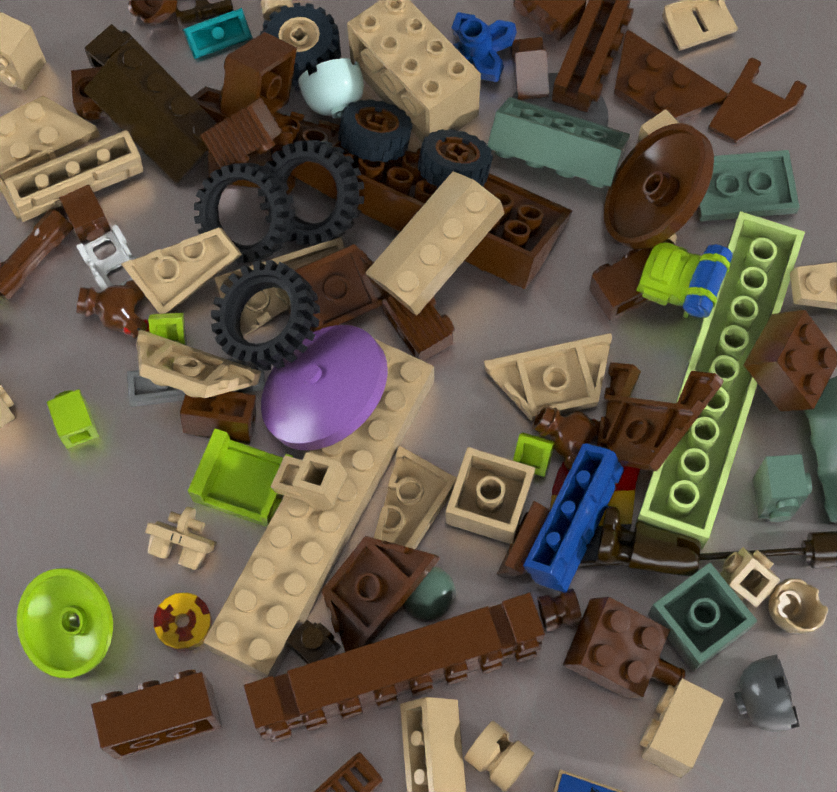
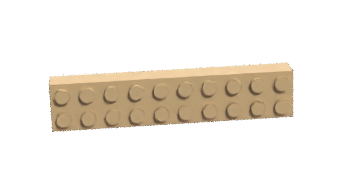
[203,339,434,678]

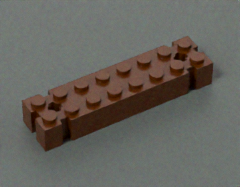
[243,592,545,743]

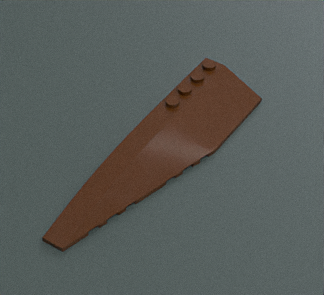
[192,86,573,289]

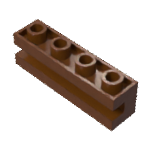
[552,0,634,112]

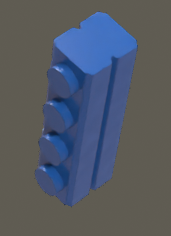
[523,443,624,593]

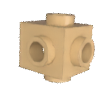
[720,547,780,608]

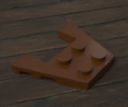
[597,362,724,472]

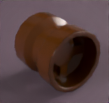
[537,588,582,632]

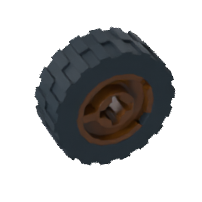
[338,99,412,162]
[418,129,493,188]

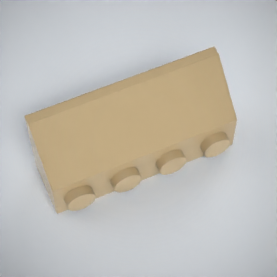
[366,171,505,316]

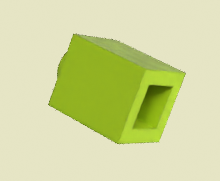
[46,389,99,449]

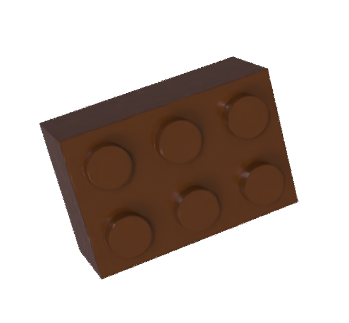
[91,670,223,759]

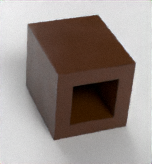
[59,184,111,243]

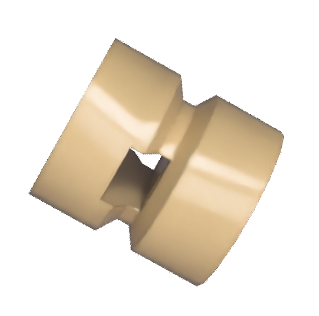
[464,720,535,792]

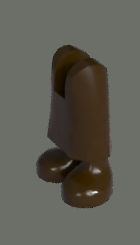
[596,506,701,576]

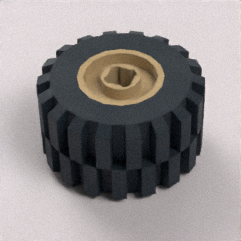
[260,3,341,91]

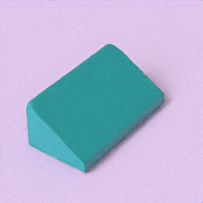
[182,8,253,59]

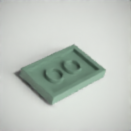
[697,150,800,221]

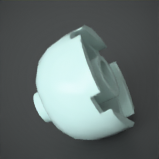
[298,58,364,118]

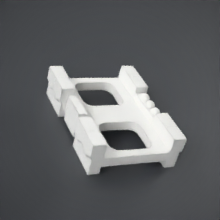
[76,224,137,291]

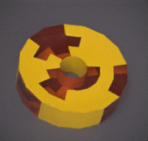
[154,592,212,652]

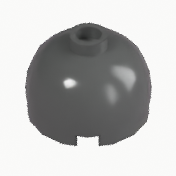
[734,654,800,732]

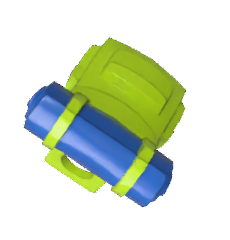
[636,242,733,318]

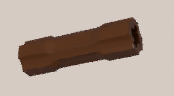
[0,209,74,301]

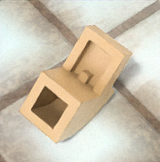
[271,452,347,510]

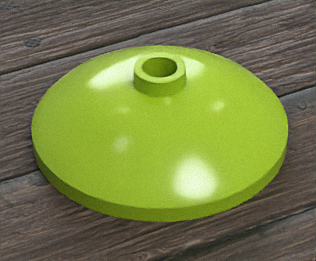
[17,568,113,678]

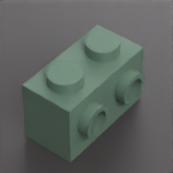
[752,454,812,522]

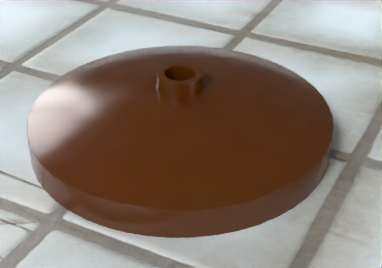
[604,123,714,249]

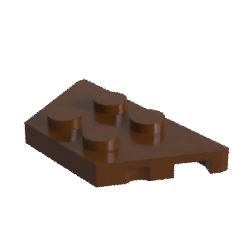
[614,30,728,122]
[289,244,390,332]
[321,536,440,652]

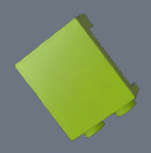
[188,428,293,527]

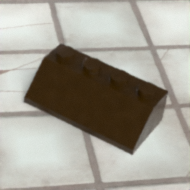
[84,38,217,185]

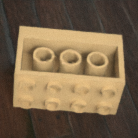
[347,0,481,142]

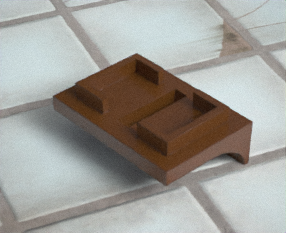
[497,501,550,578]

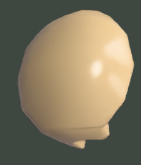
[768,578,828,634]

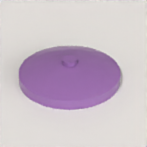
[261,325,388,451]

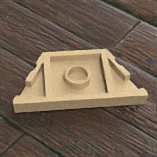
[0,95,100,172]
[136,330,261,398]
[484,333,612,421]

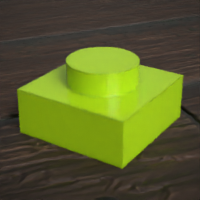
[148,313,187,345]
[513,432,555,477]

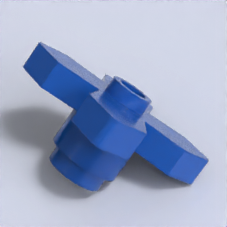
[451,12,517,82]

